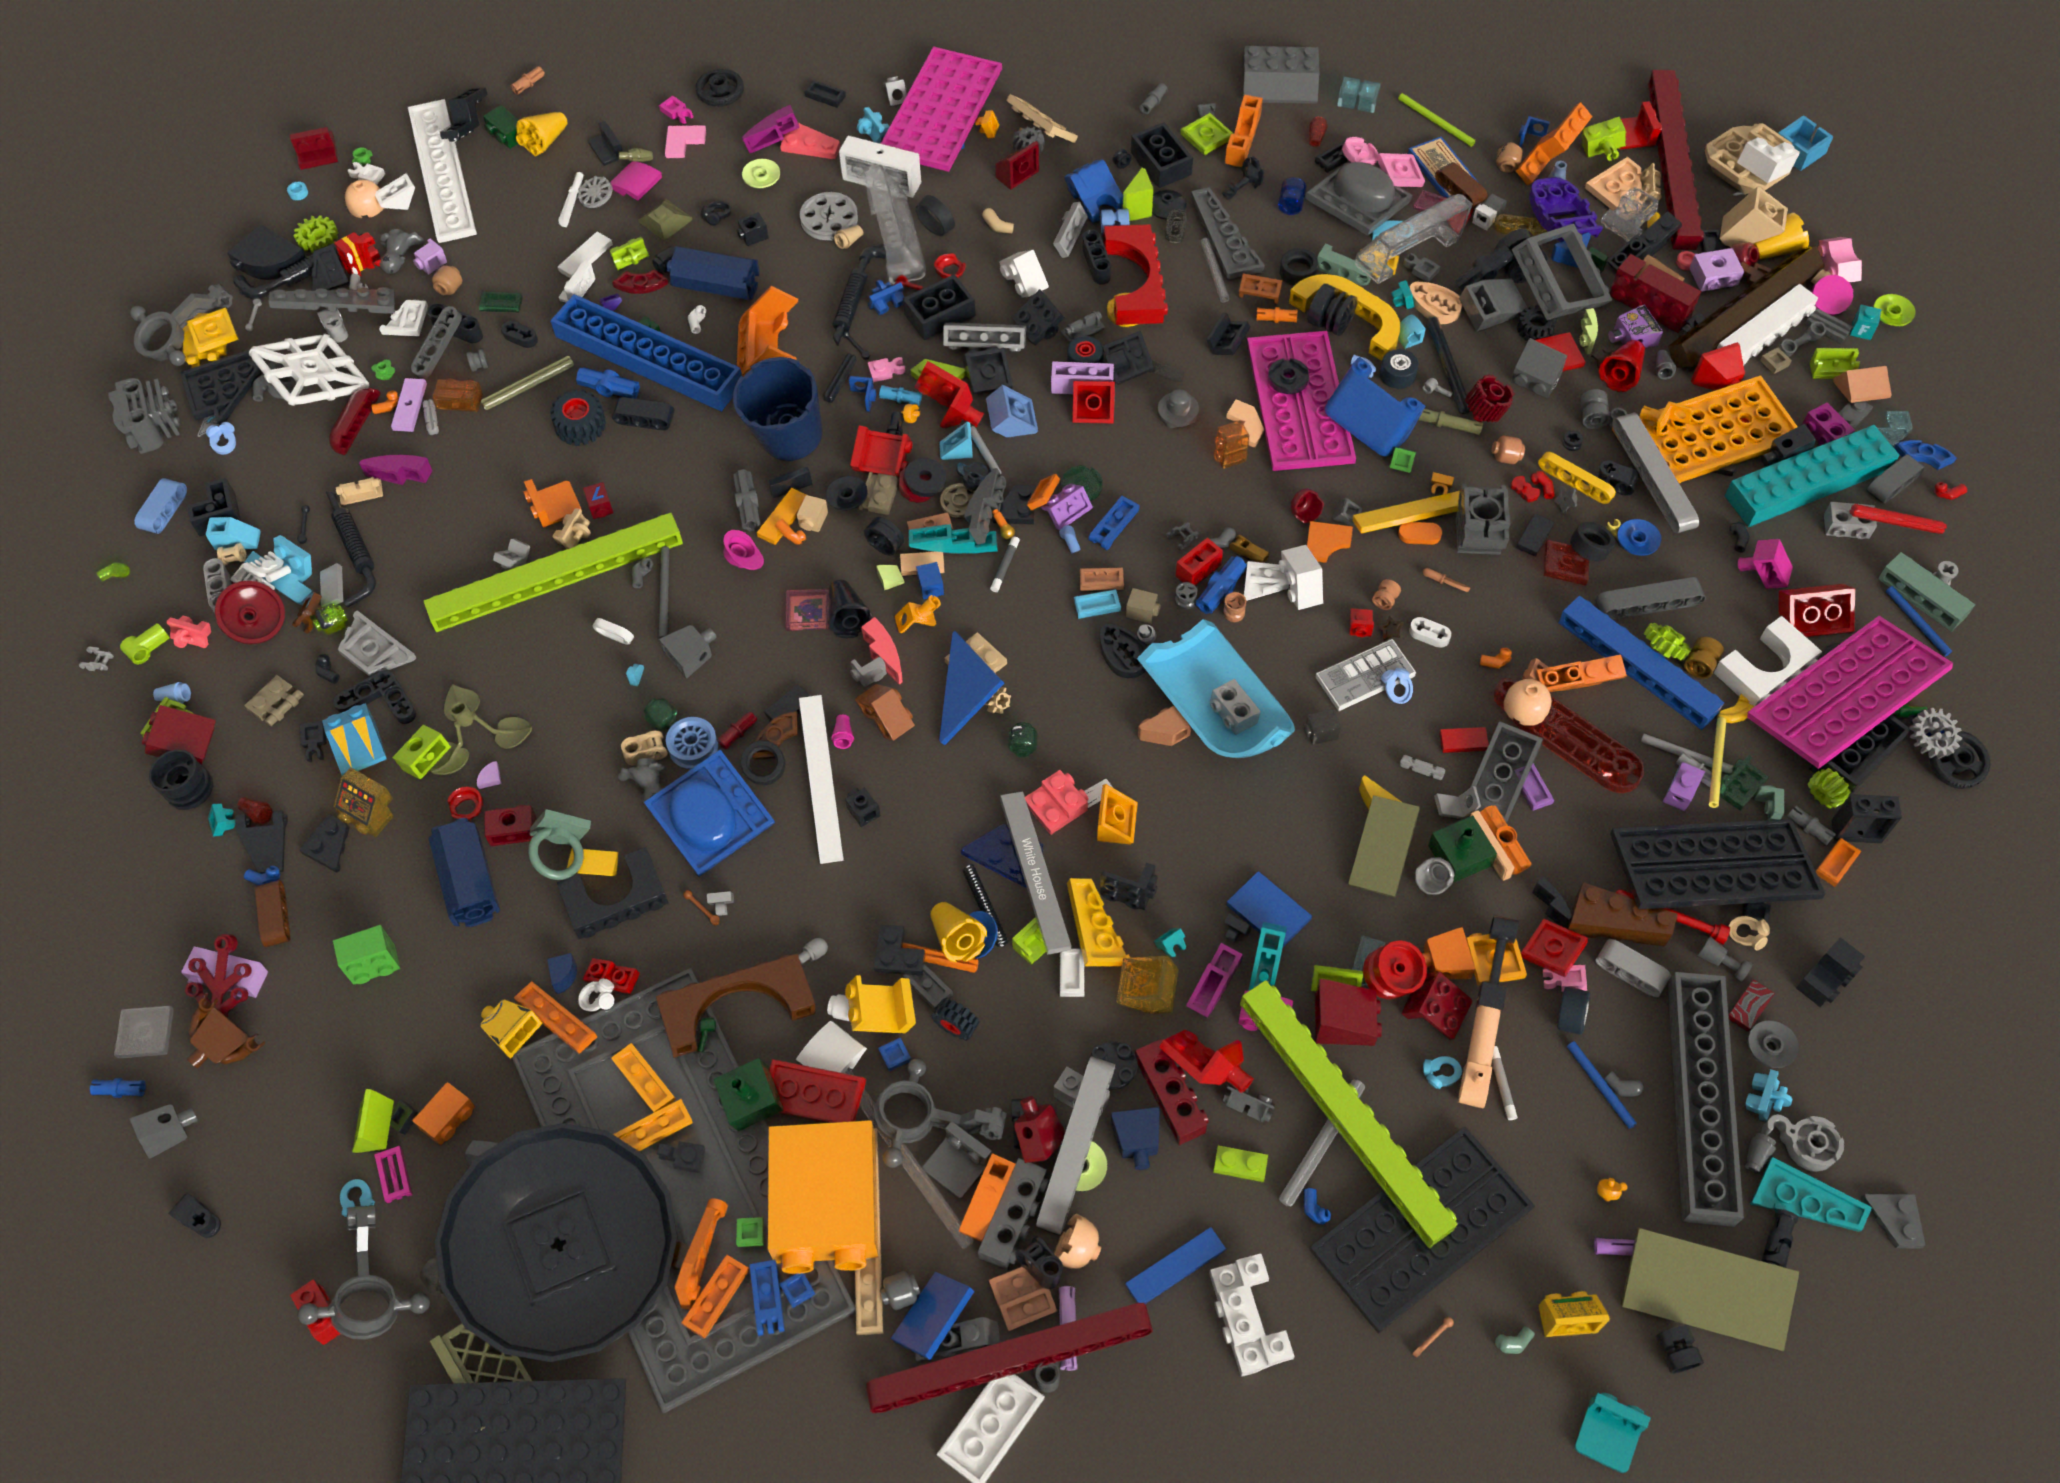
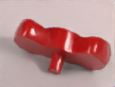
[1511,476,1540,502]

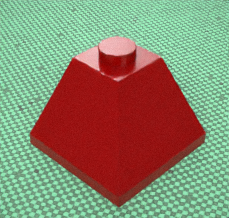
[1691,342,1745,391]

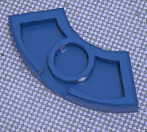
[1894,440,1957,470]

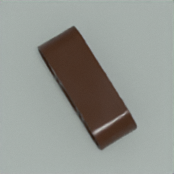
[1435,162,1487,209]
[255,880,291,948]

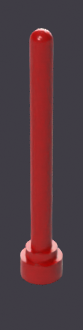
[1616,890,1730,945]

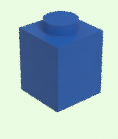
[916,562,944,599]

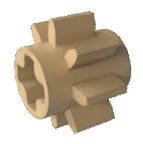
[985,687,1011,714]

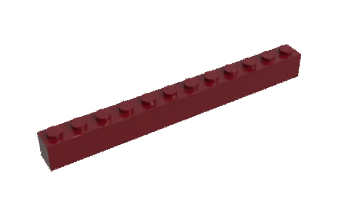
[1648,70,1704,250]

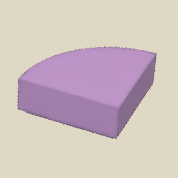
[477,761,502,789]

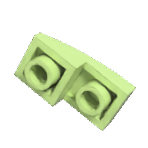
[1580,308,1598,355]

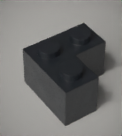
[187,478,241,537]
[1796,937,1865,1007]

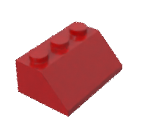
[1779,584,1855,637]

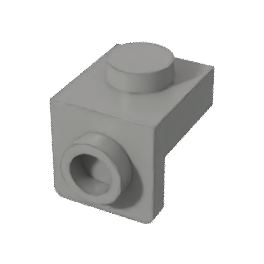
[493,538,530,570]
[850,657,887,687]

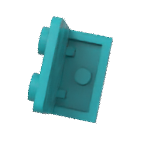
[1574,1393,1651,1473]

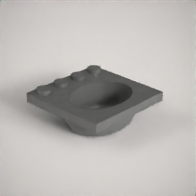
[1305,161,1413,235]

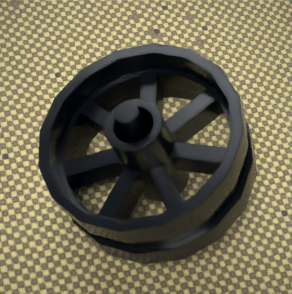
[864,517,904,556]

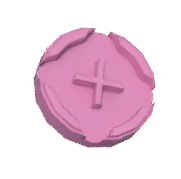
[1342,137,1379,166]

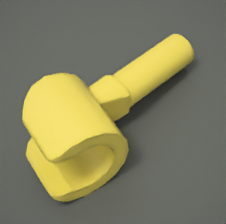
[1606,519,1621,540]

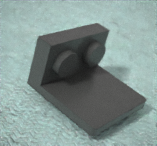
[922,1121,992,1199]

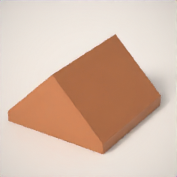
[1833,366,1891,403]

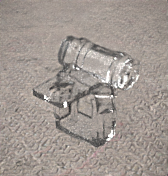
[1601,187,1658,242]

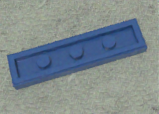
[1125,1227,1226,1304]

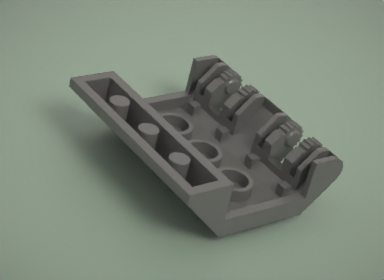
[1243,46,1319,104]

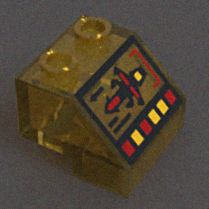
[334,767,394,837]

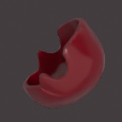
[1290,488,1324,523]

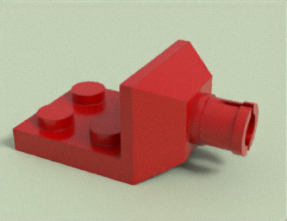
[914,361,984,428]
[1159,1029,1254,1094]

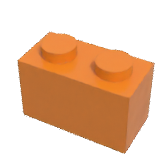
[412,1082,475,1146]

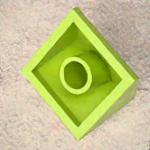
[1123,168,1153,221]
[352,1089,394,1153]

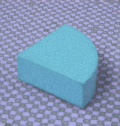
[626,664,644,686]

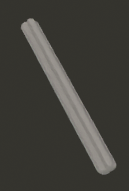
[1279,1079,1365,1207]

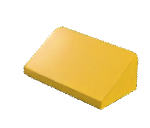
[567,848,618,876]

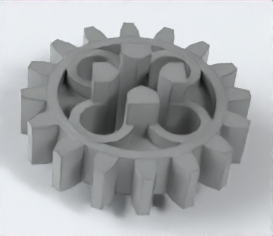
[1909,708,1962,759]

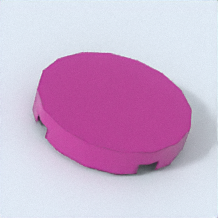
[1812,275,1853,316]

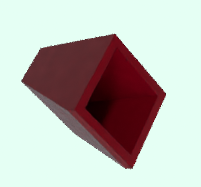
[1314,979,1382,1046]

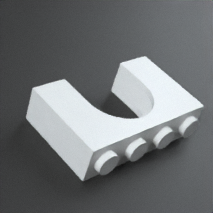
[1714,616,1822,706]

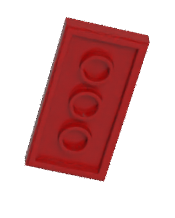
[769,1059,866,1123]

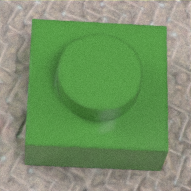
[1390,447,1416,473]
[736,1217,764,1247]

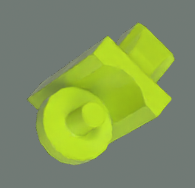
[610,237,649,270]

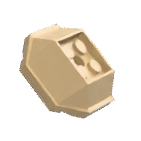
[1705,123,1792,195]

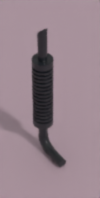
[326,491,376,607]

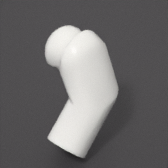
[688,305,706,334]

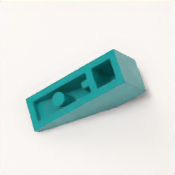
[1248,922,1287,991]

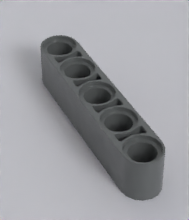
[1595,577,1706,620]

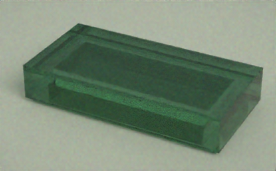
[479,292,523,313]

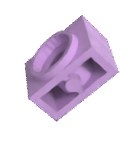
[1689,248,1744,291]

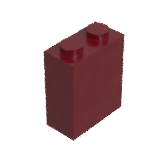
[142,705,216,765]

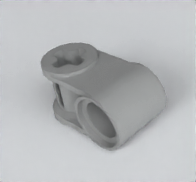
[317,309,348,343]

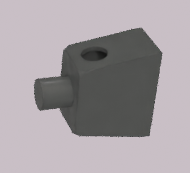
[659,625,717,679]
[130,1104,198,1159]

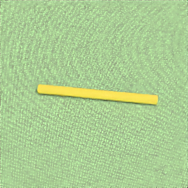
[1709,717,1726,808]

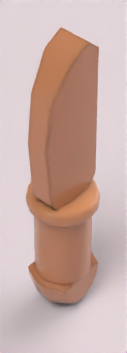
[1423,568,1470,592]

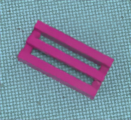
[374,1146,413,1204]

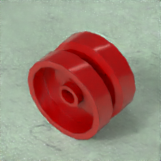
[1363,940,1427,1000]

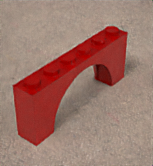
[1103,224,1168,325]

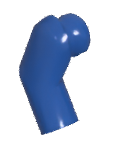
[244,866,281,885]
[1304,1188,1331,1224]

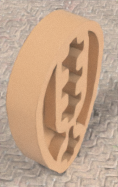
[1410,282,1462,324]

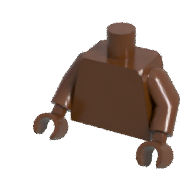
[187,993,265,1069]

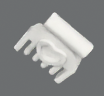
[244,551,291,583]

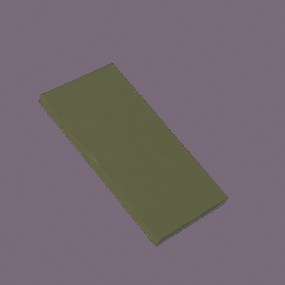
[1621,1228,1799,1351]

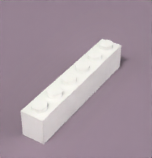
[1717,284,1818,365]

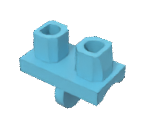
[857,107,890,144]
[1745,1070,1792,1122]

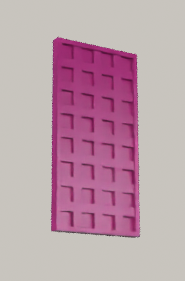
[881,47,1002,172]

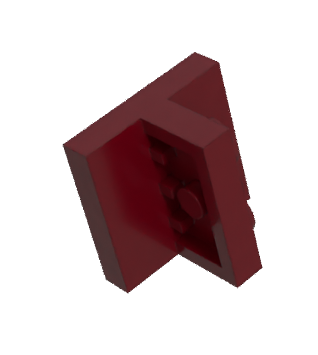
[290,127,338,170]

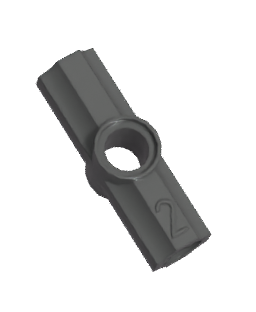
[733,469,761,531]

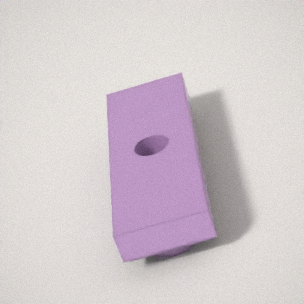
[391,378,427,432]

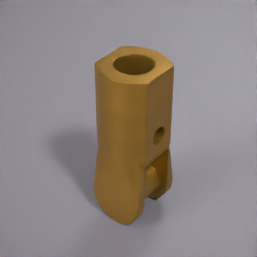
[1229,535,1270,563]

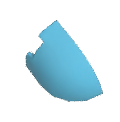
[1398,314,1425,349]

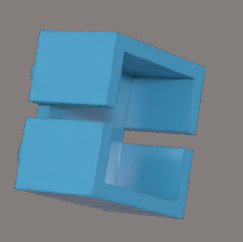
[1778,115,1833,171]

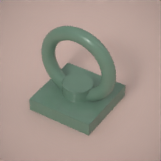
[528,809,591,880]

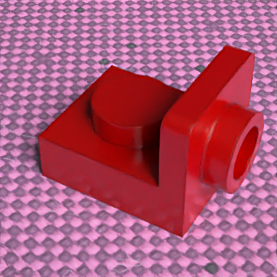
[1349,608,1374,637]

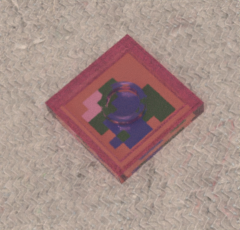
[785,589,830,631]

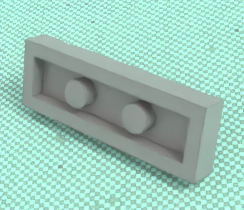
[1053,202,1088,258]

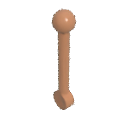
[1412,1317,1454,1358]

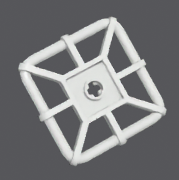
[249,334,369,406]

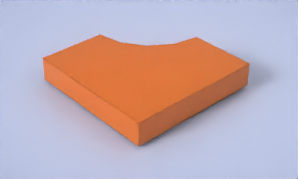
[1307,521,1353,563]

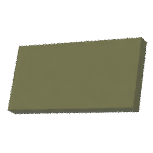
[1348,795,1420,898]

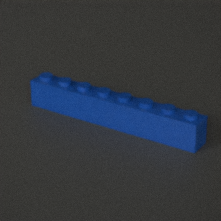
[1559,595,1725,730]

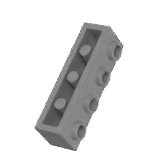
[943,323,1026,351]

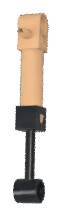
[1458,915,1519,1109]

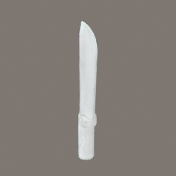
[559,172,584,227]

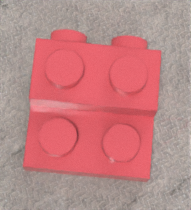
[1025,770,1089,835]

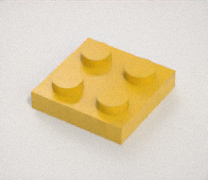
[187,308,239,353]

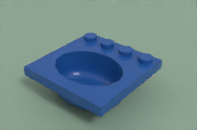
[644,750,775,877]

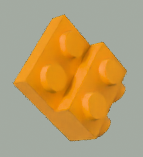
[1466,933,1527,986]

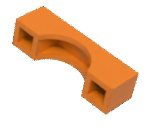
[1225,95,1263,167]

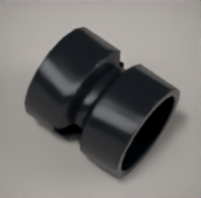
[1656,1325,1704,1374]

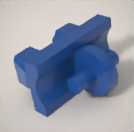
[868,280,904,315]

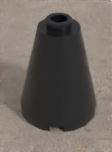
[828,580,872,639]

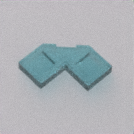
[1877,411,1913,448]

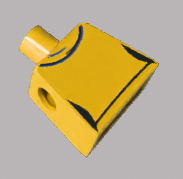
[480,1000,542,1059]

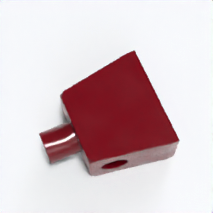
[1014,1096,1065,1163]

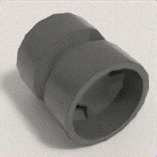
[1580,389,1610,429]

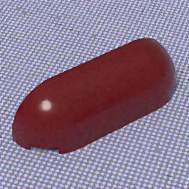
[329,387,381,455]

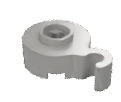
[1762,1115,1844,1172]

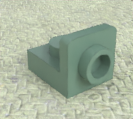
[1754,785,1784,820]

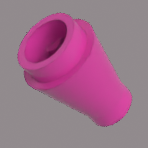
[831,714,854,749]

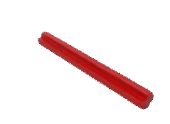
[1849,504,1947,534]

